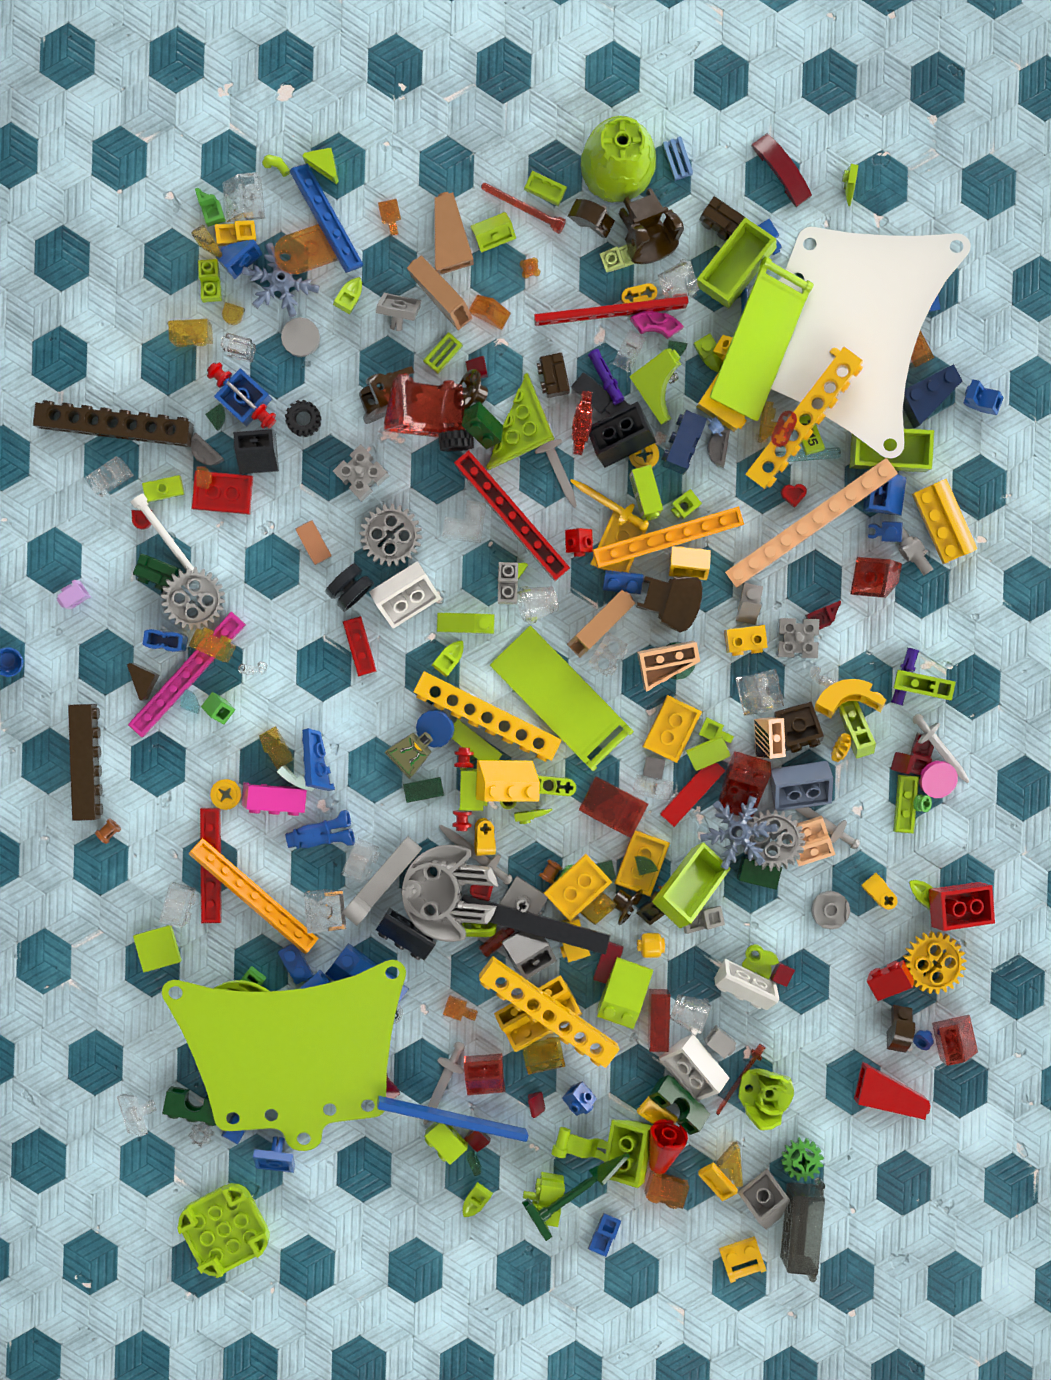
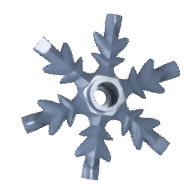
[242,243,320,317]
[700,796,778,870]

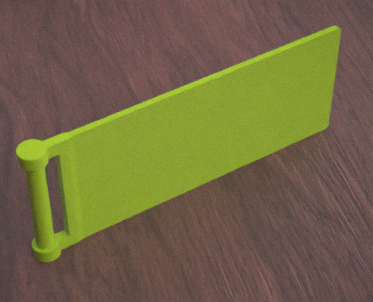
[710,256,814,421]
[490,626,634,771]

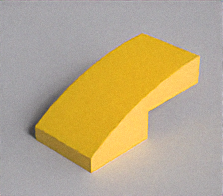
[214,220,256,246]

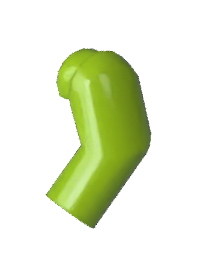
[262,154,290,177]

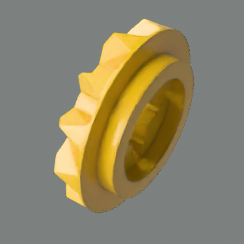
[629,443,659,468]
[831,733,851,762]
[210,779,242,810]

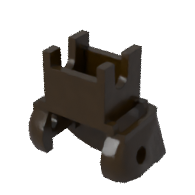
[618,188,684,264]
[359,366,422,424]
[636,576,703,633]

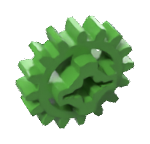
[781,1137,824,1181]

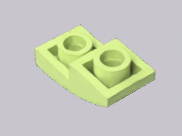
[600,244,635,272]

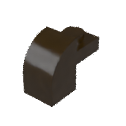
[568,199,615,238]
[886,1005,915,1053]

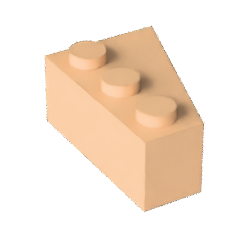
[637,640,700,692]

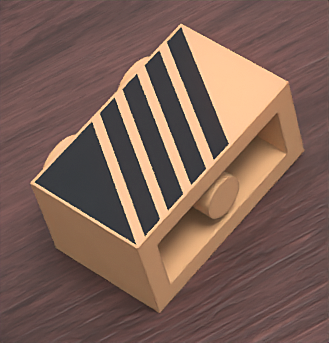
[754,717,786,759]

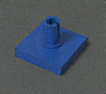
[253,1136,295,1173]

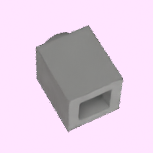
[704,1025,736,1059]

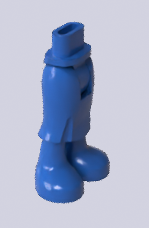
[285,810,355,849]

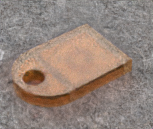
[274,224,337,274]

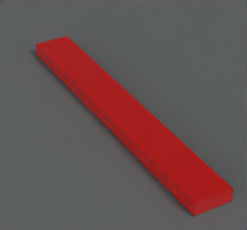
[534,296,689,326]

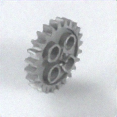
[359,504,422,567]
[161,567,225,630]
[742,810,805,871]

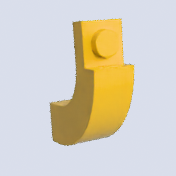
[814,679,887,718]

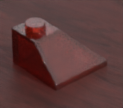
[850,557,902,598]

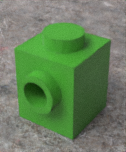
[201,692,236,725]

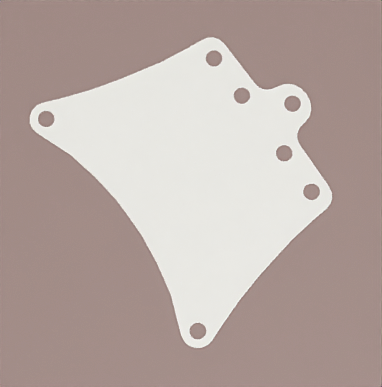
[749,227,971,458]

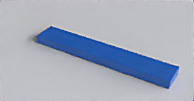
[290,163,364,273]

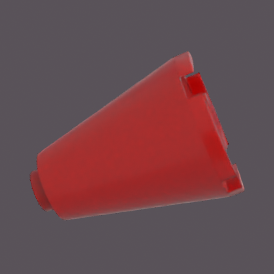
[649,1119,688,1174]

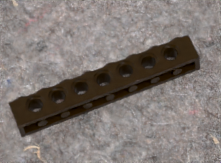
[33,400,194,447]

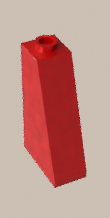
[854,1062,931,1120]

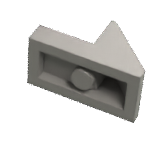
[736,583,763,625]

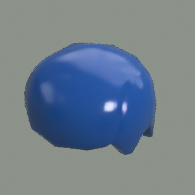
[0,647,23,677]

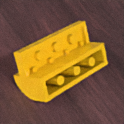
[912,479,977,564]
[494,975,582,1052]

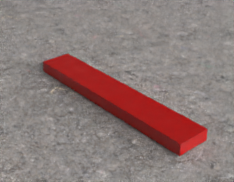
[200,808,222,923]

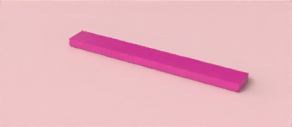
[128,612,246,738]

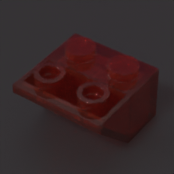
[932,1015,978,1066]
[464,1053,506,1095]

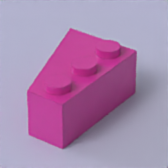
[241,782,307,816]

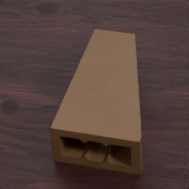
[435,192,474,275]
[407,255,473,331]
[567,590,635,658]

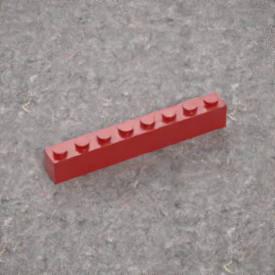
[454,450,570,581]

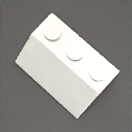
[369,561,441,629]
[714,959,779,1010]
[659,1034,729,1101]

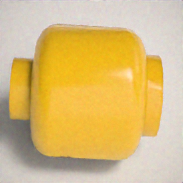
[637,933,665,958]

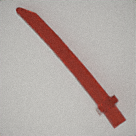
[716,1043,766,1115]

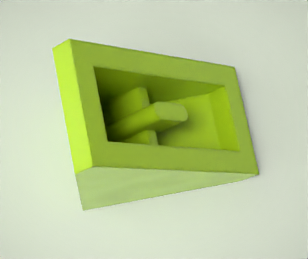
[302,148,339,185]

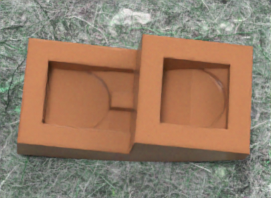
[295,520,332,565]

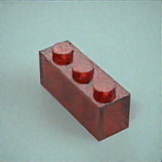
[648,989,670,1052]

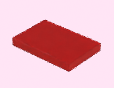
[192,471,253,515]

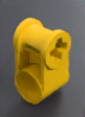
[474,818,496,856]
[861,873,898,910]

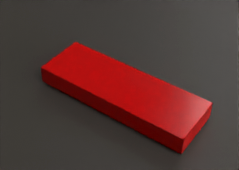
[342,616,377,677]

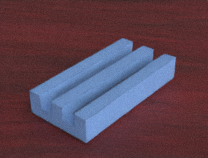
[662,136,693,181]

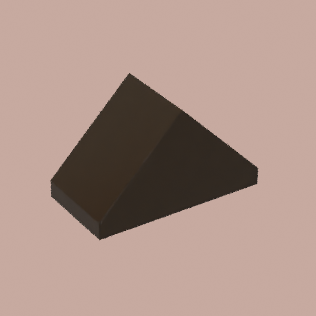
[127,663,160,701]

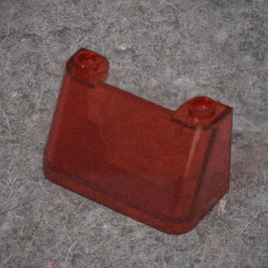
[384,373,465,437]

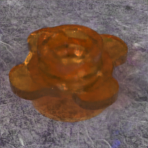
[520,257,541,279]

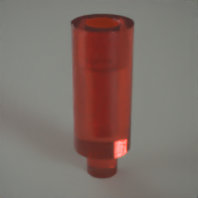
[479,928,515,958]

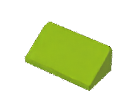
[686,736,731,771]

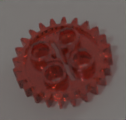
[572,391,593,456]

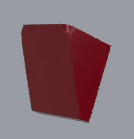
[465,356,488,380]
[891,752,914,775]
[770,962,795,987]
[528,1092,546,1118]
[464,1130,491,1152]

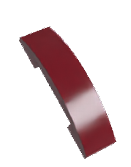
[751,133,812,207]

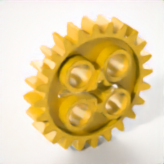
[903,931,967,994]

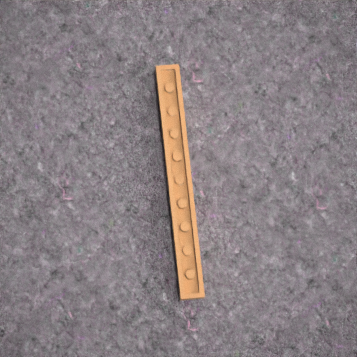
[725,458,898,588]

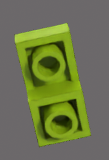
[198,259,222,303]

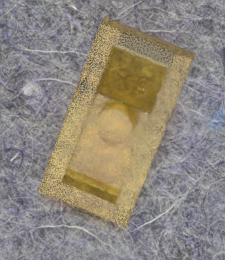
[758,401,784,443]
[259,726,294,769]
[580,892,617,925]
[716,1142,743,1187]

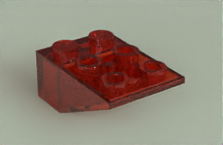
[718,751,771,820]
[579,776,649,838]

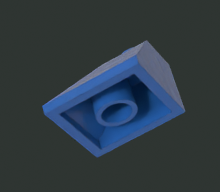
[216,239,263,279]

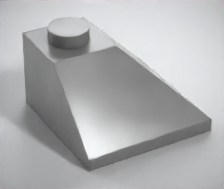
[738,1169,790,1230]

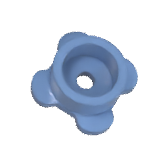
[708,417,725,437]

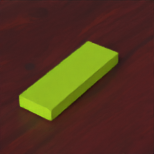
[452,719,503,760]
[893,775,919,834]

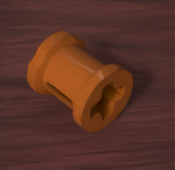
[95,819,121,844]
[539,859,563,884]

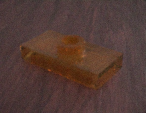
[911,330,934,368]

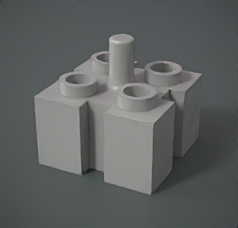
[333,444,389,502]
[778,618,819,658]

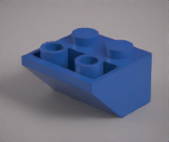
[863,474,907,516]

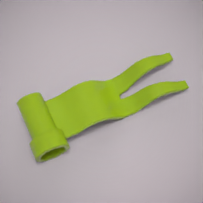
[551,1127,608,1161]

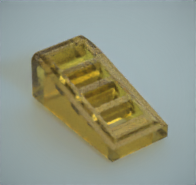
[191,224,222,258]

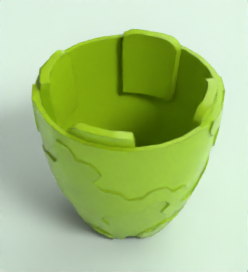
[581,116,656,203]

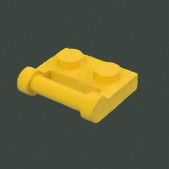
[719,1236,767,1283]

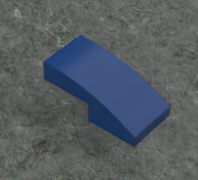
[588,1213,621,1257]

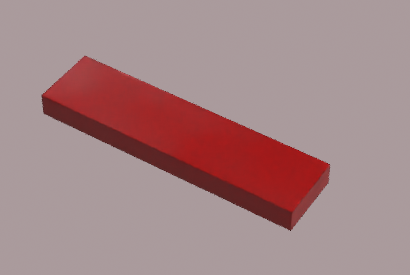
[660,763,725,827]

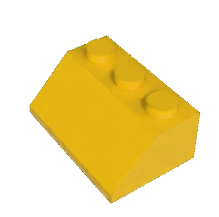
[476,760,540,801]

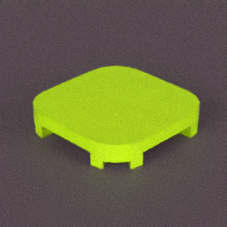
[177,1183,270,1278]

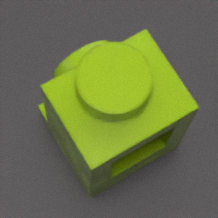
[671,489,702,520]

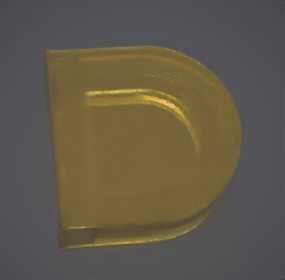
[222,302,245,325]

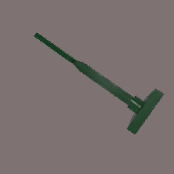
[522,1153,630,1241]

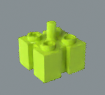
[523,1172,565,1227]

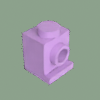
[56,580,91,609]

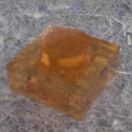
[197,467,212,489]

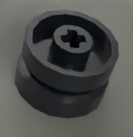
[325,563,374,612]

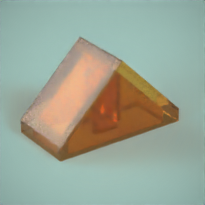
[469,295,511,330]

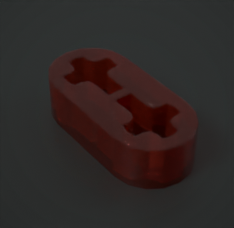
[771,410,797,448]

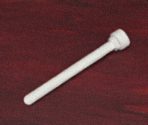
[130,493,194,572]

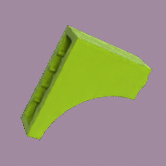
[629,348,682,425]

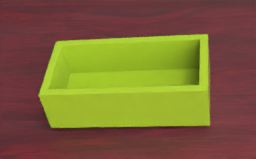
[697,217,777,309]
[850,429,934,472]
[652,842,731,928]

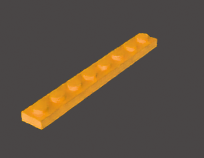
[592,506,744,568]
[189,838,319,954]

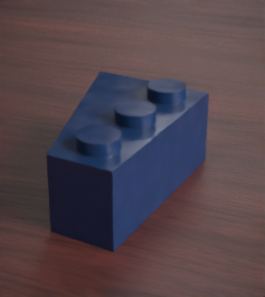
[903,364,962,429]
[661,410,708,475]

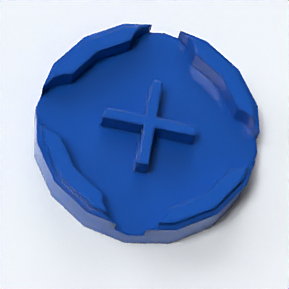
[416,709,454,748]

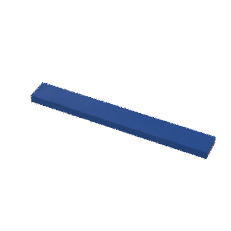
[377,1096,529,1142]

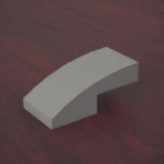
[684,906,725,934]

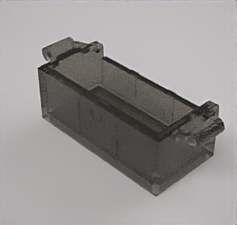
[780,1177,825,1282]

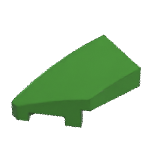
[195,188,226,227]

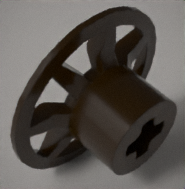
[455,369,488,410]
[611,889,643,925]

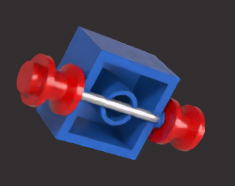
[207,362,276,429]

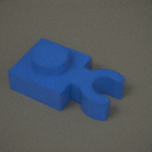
[868,521,903,542]

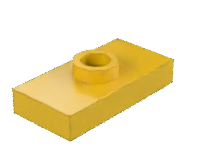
[637,1096,678,1125]
[698,1162,738,1201]

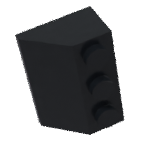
[586,401,656,468]
[376,907,437,961]

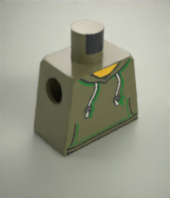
[384,732,433,779]

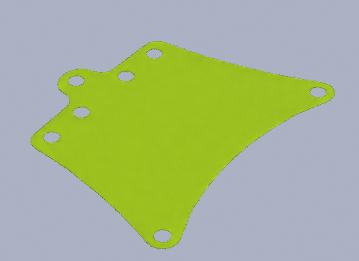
[161,960,406,1151]

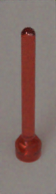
[481,183,566,234]

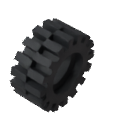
[285,400,322,437]
[438,430,474,452]

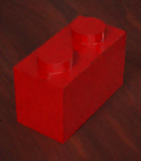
[867,960,914,1001]

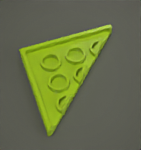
[486,373,555,470]

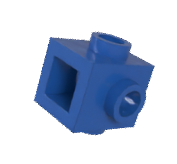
[562,1081,597,1116]

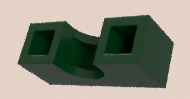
[649,1075,710,1135]
[162,1086,216,1126]

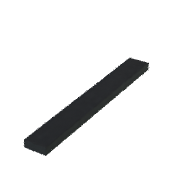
[462,894,611,955]

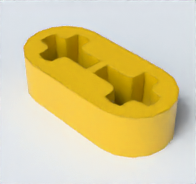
[621,283,657,304]

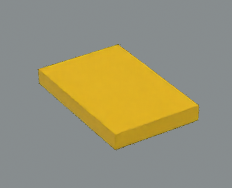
[590,511,647,572]
[642,695,702,763]
[614,829,670,897]
[544,853,612,921]

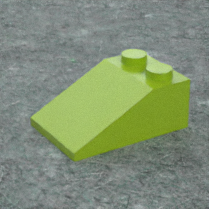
[597,957,653,1029]

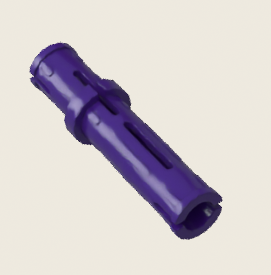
[588,349,625,405]
[891,647,919,706]

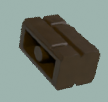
[699,196,745,241]
[536,352,570,398]

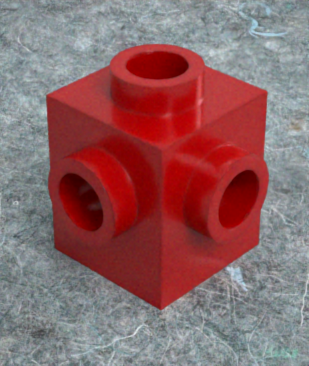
[565,528,593,557]

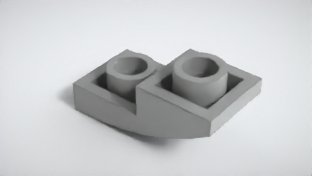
[498,562,518,604]

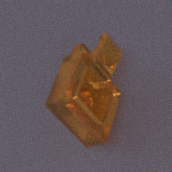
[378,199,401,236]
[443,995,478,1021]

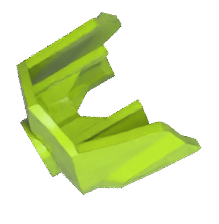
[738,1069,794,1130]

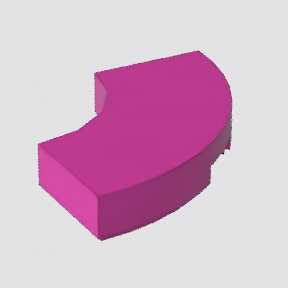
[630,311,684,339]

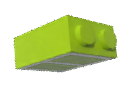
[629,465,663,521]

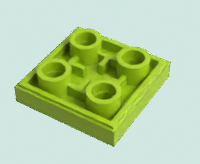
[133,924,182,973]

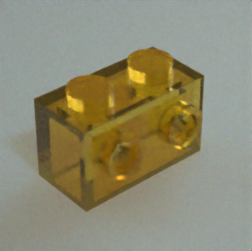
[168,319,213,347]
[189,627,237,663]
[523,1037,566,1075]

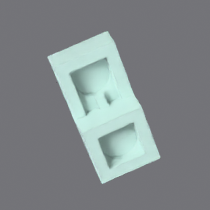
[277,765,316,791]

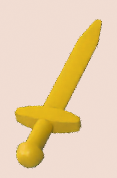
[570,479,649,531]

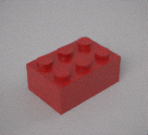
[929,882,995,931]

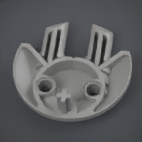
[401,845,498,942]

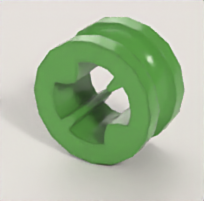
[913,794,932,812]

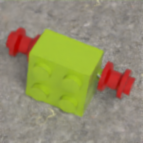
[452,747,488,831]

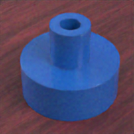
[913,1030,934,1051]

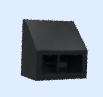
[233,429,279,474]

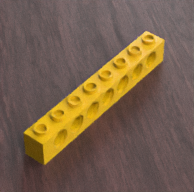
[745,347,863,489]
[414,671,562,762]
[479,956,620,1068]

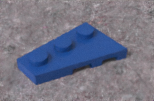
[302,728,335,791]

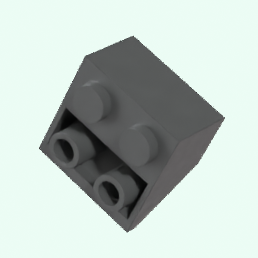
[501,931,557,979]

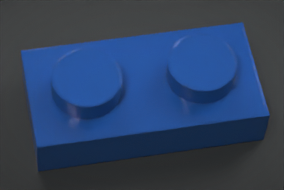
[603,570,644,595]
[278,943,314,985]

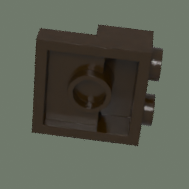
[774,701,824,753]

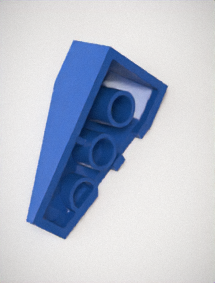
[325,943,409,1003]

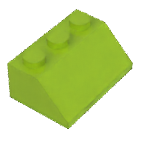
[604,1120,652,1188]

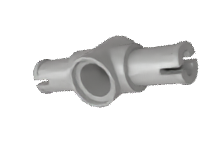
[899,528,933,576]

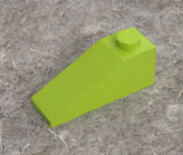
[437,613,495,634]
[893,670,956,701]
[838,701,876,759]

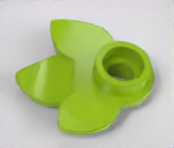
[742,944,779,979]

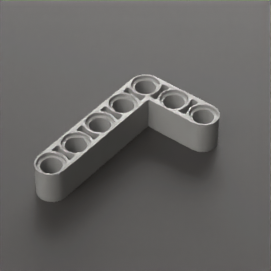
[342,836,422,926]

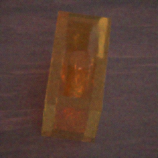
[644,1170,690,1209]

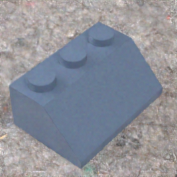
[770,761,833,811]

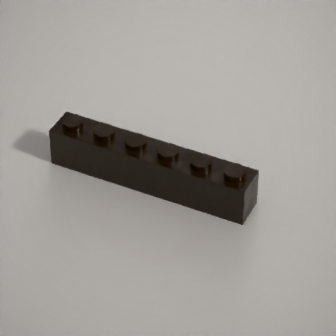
[68,704,103,821]

